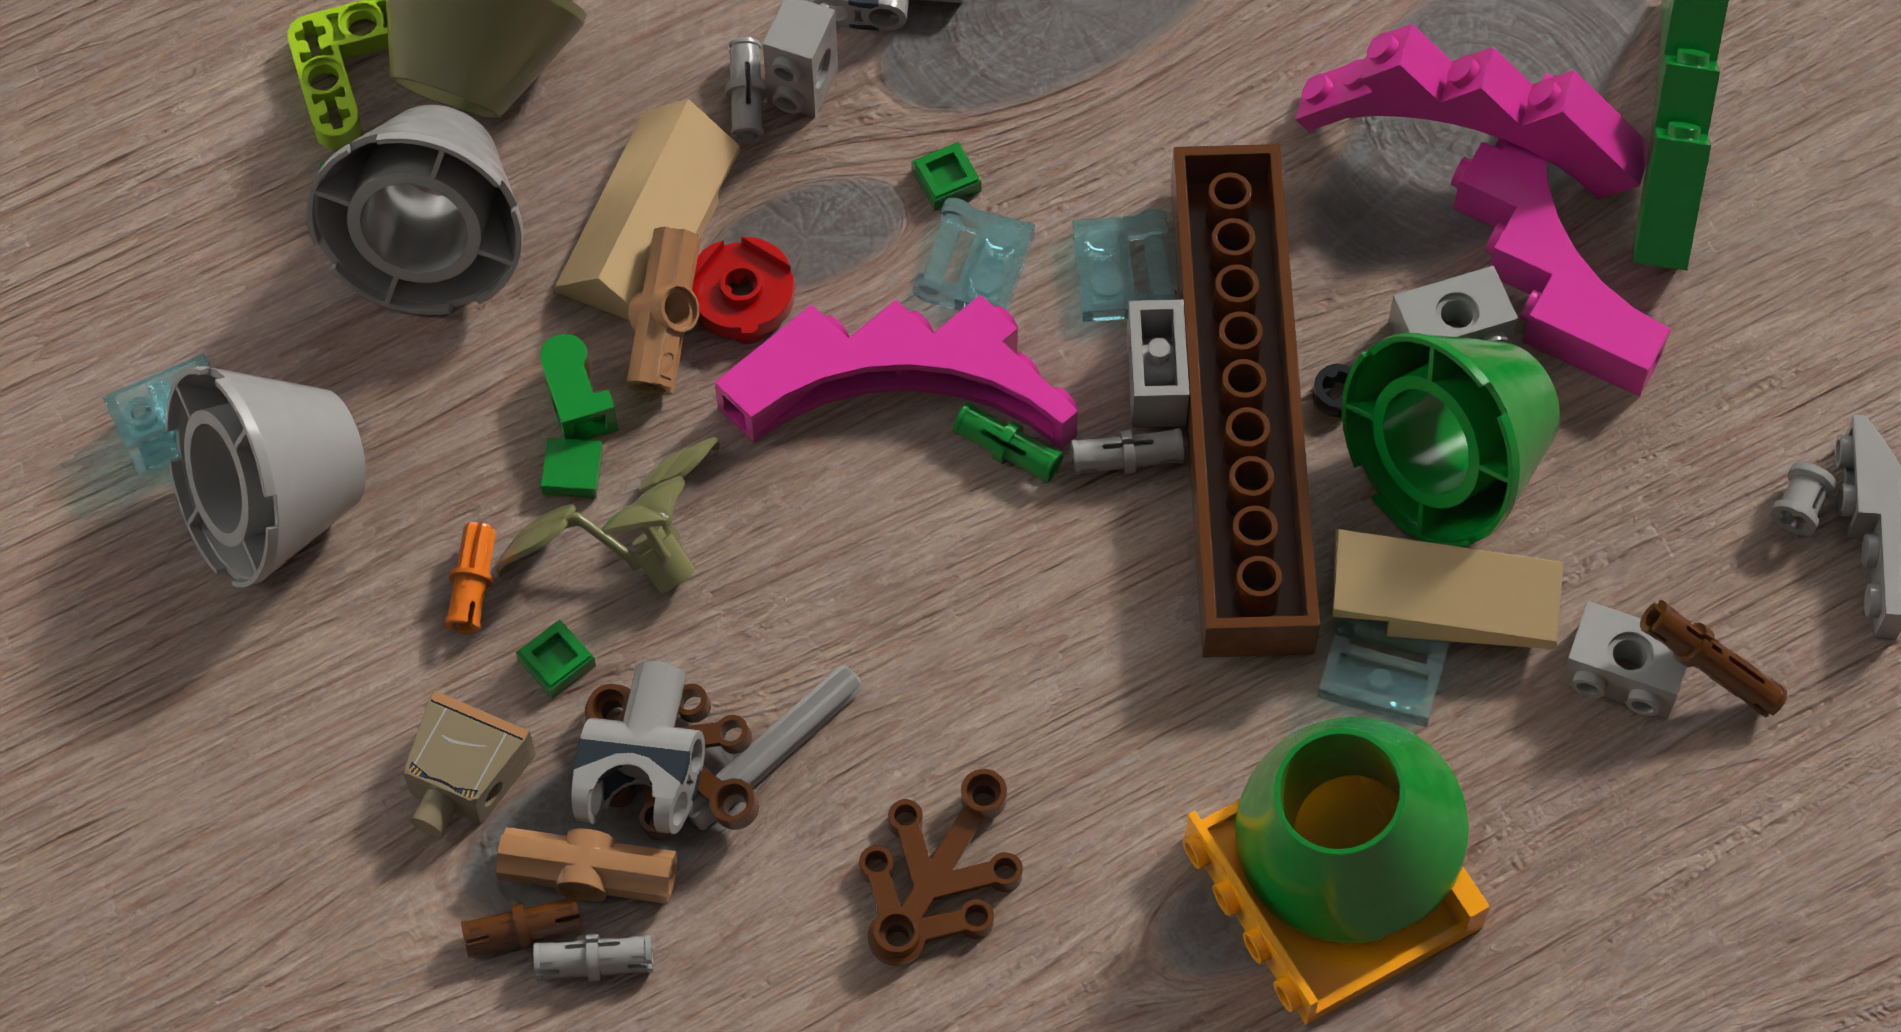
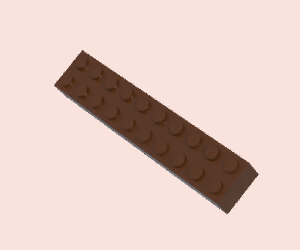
[1170,144,1320,658]

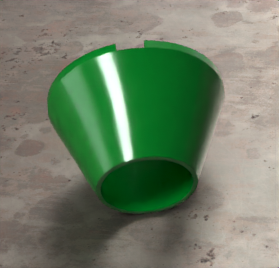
[1342,333,1560,547]
[1235,717,1469,944]

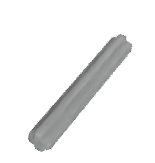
[687,665,862,830]

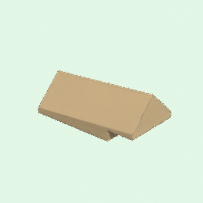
[555,99,740,320]
[1332,529,1563,649]

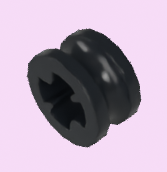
[1312,364,1351,417]

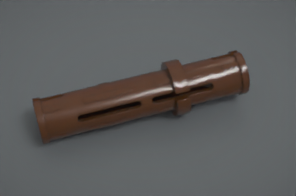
[1640,600,1787,718]

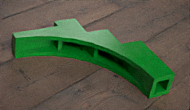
[1632,0,1729,271]

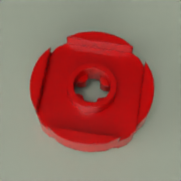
[692,237,795,344]

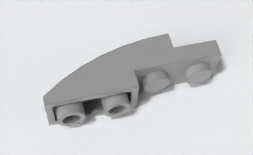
[1835,415,1901,639]

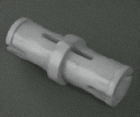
[725,37,767,145]
[1071,428,1184,475]
[533,934,654,982]

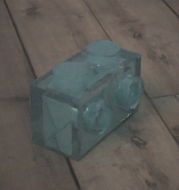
[103,353,211,474]

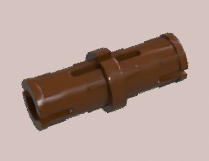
[461,895,583,957]

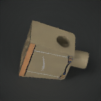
[404,690,536,837]

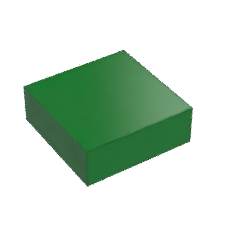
[911,142,982,211]
[541,438,603,498]
[516,619,596,699]

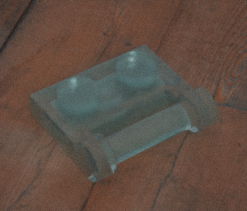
[912,198,1035,311]
[1072,209,1178,322]
[1317,617,1450,728]

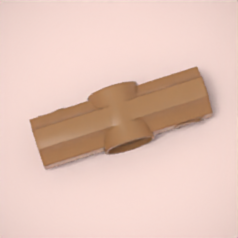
[626,226,700,396]
[496,827,677,904]

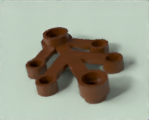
[585,684,759,839]
[859,769,1023,966]

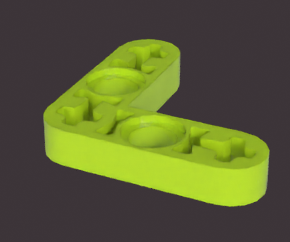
[287,0,388,150]

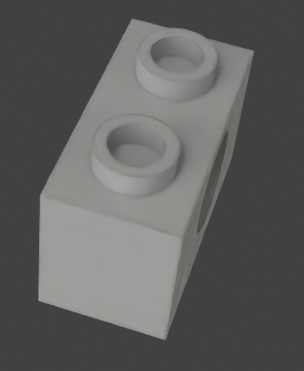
[763,0,838,118]
[1388,265,1518,344]
[1126,299,1189,428]
[1560,601,1687,718]

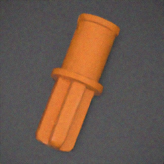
[444,522,496,634]

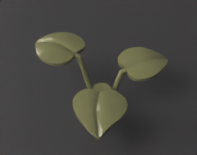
[496,437,720,593]

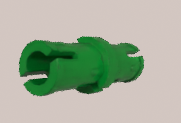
[952,402,1064,483]

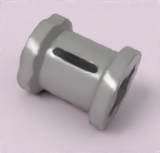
[1770,462,1837,536]

